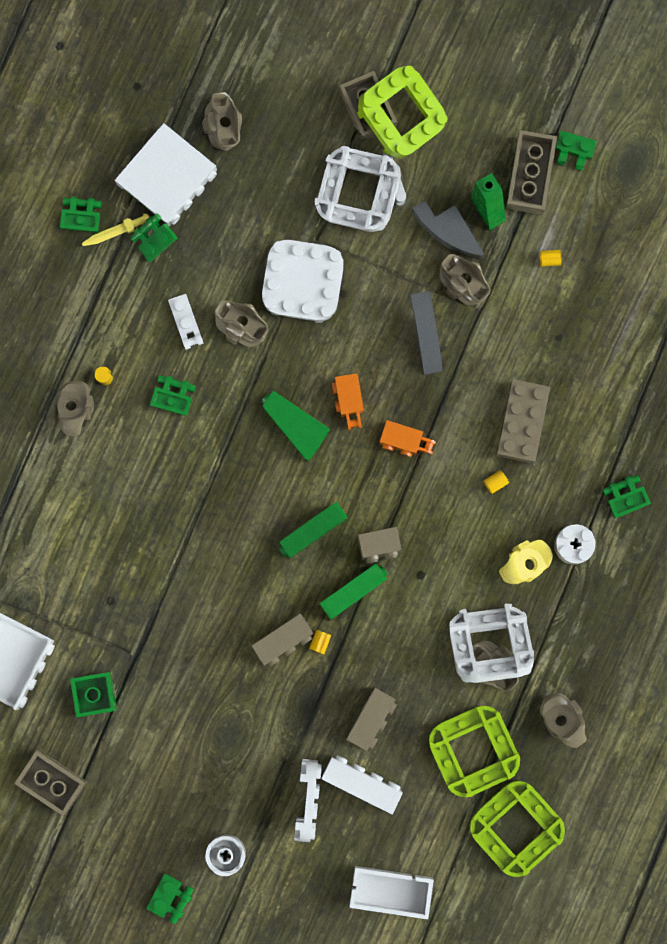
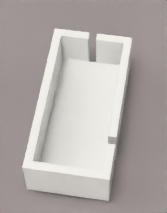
[322,755,403,814]
[349,866,434,919]

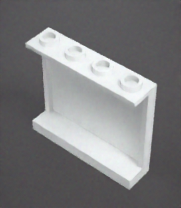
[115,123,217,226]
[0,613,55,710]

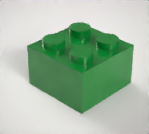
[70,672,117,718]

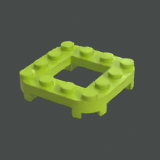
[357,66,447,159]
[429,706,520,797]
[469,780,565,877]

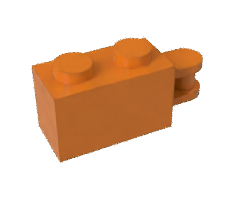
[332,373,364,430]
[379,420,436,457]

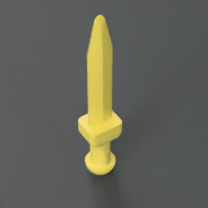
[82,213,150,246]

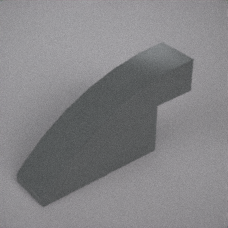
[412,201,484,260]
[410,291,443,375]

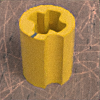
[539,249,561,267]
[95,367,113,386]
[483,470,509,494]
[309,630,331,654]

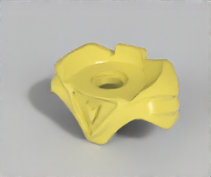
[499,540,553,584]

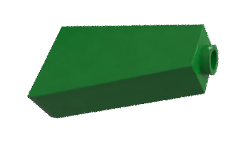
[470,173,506,231]
[262,391,330,463]
[279,501,348,559]
[320,564,388,620]

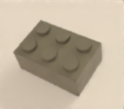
[339,71,397,142]
[357,527,402,564]
[252,613,314,667]
[346,688,397,751]
[14,750,88,816]

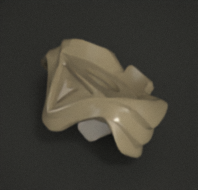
[202,92,242,151]
[439,254,491,306]
[215,300,269,347]
[57,380,94,436]
[472,641,519,691]
[540,693,587,748]

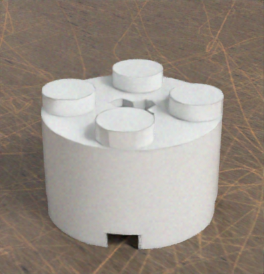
[554,525,595,565]
[205,834,246,876]

